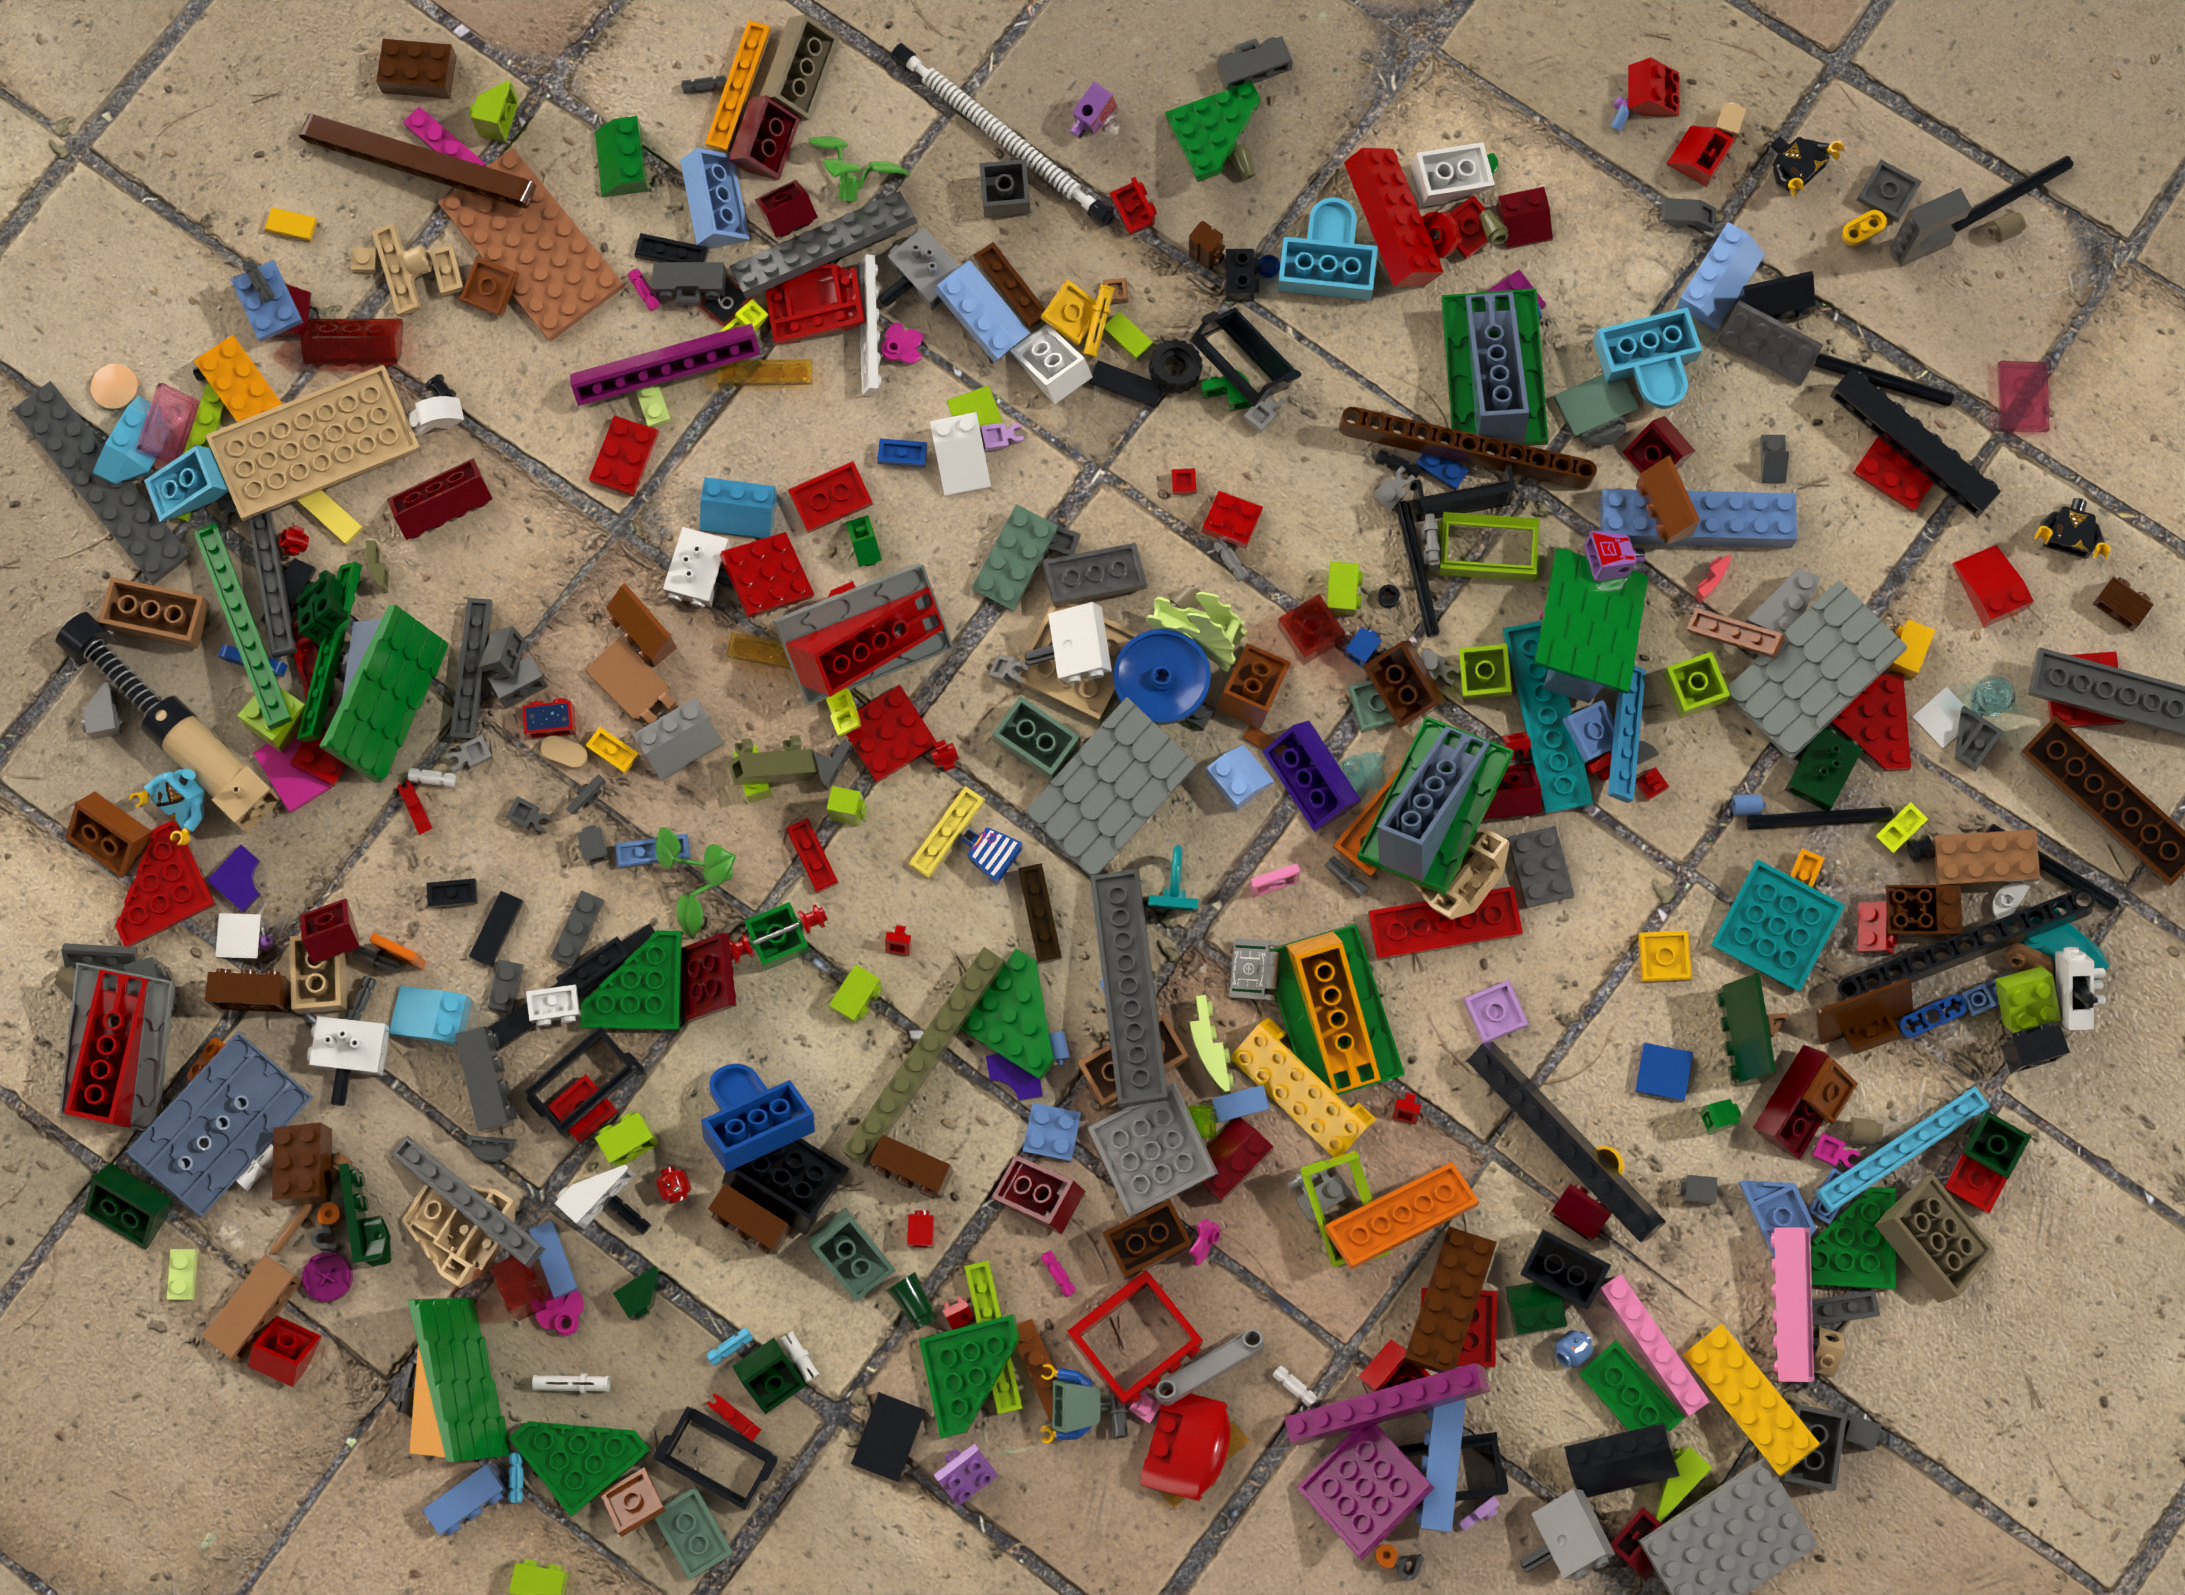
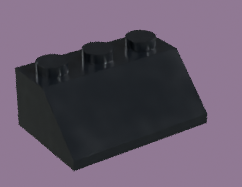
[1736,271,1816,323]
[1520,1229,1611,1310]

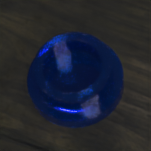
[1258,255,1280,278]

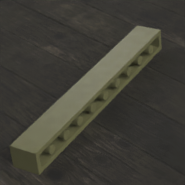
[842,947,1005,1168]

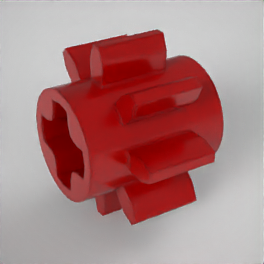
[279,525,309,556]
[930,740,959,771]

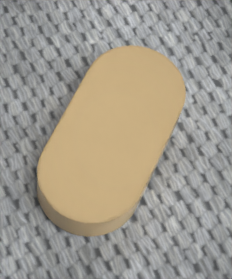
[541,736,588,769]

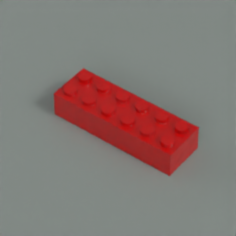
[1344,148,1444,287]

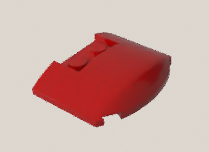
[765,264,865,344]
[1140,1389,1231,1502]

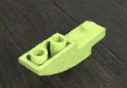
[1190,995,1234,1095]

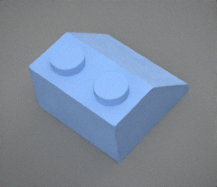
[1206,744,1274,812]

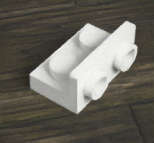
[526,985,581,1027]

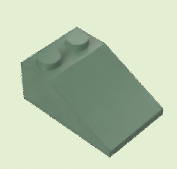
[807,1207,896,1302]

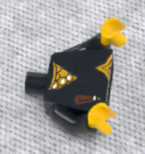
[1771,136,1845,197]
[2034,498,2111,560]

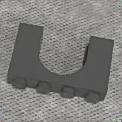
[1890,188,1972,267]

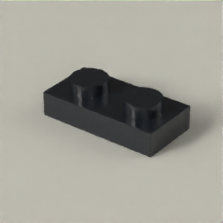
[426,878,478,908]

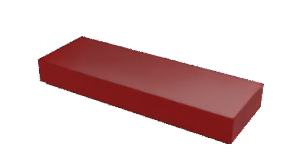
[786,818,839,894]

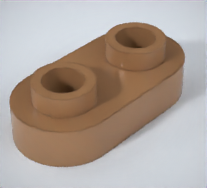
[2005,943,2055,974]

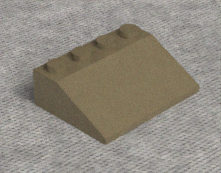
[1875,1173,1994,1303]

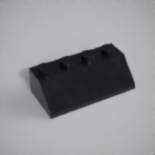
[1564,1423,1680,1498]

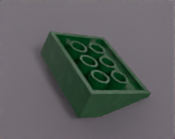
[1716,973,1776,1087]

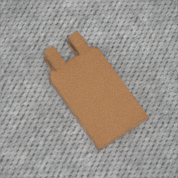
[585,637,678,725]

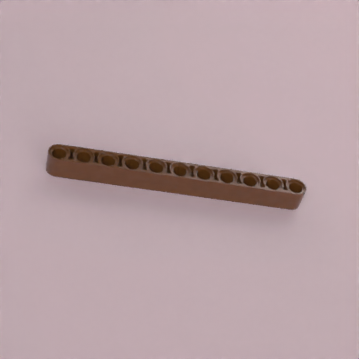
[299,114,537,209]
[1339,407,1597,489]

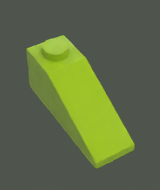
[1654,1446,1712,1523]

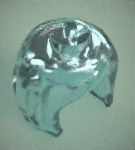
[1969,675,2016,717]

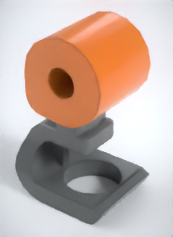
[310,1203,344,1252]
[1375,1544,1424,1581]

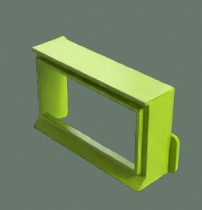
[1437,512,1540,582]
[1299,1150,1391,1268]

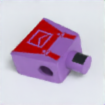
[1069,81,1117,139]
[1584,530,1645,582]

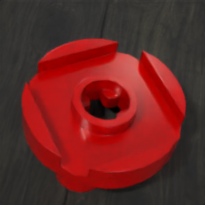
[1422,212,1462,259]

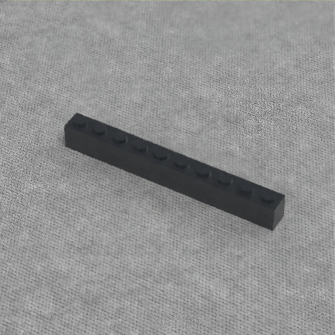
[1466,1041,1666,1243]

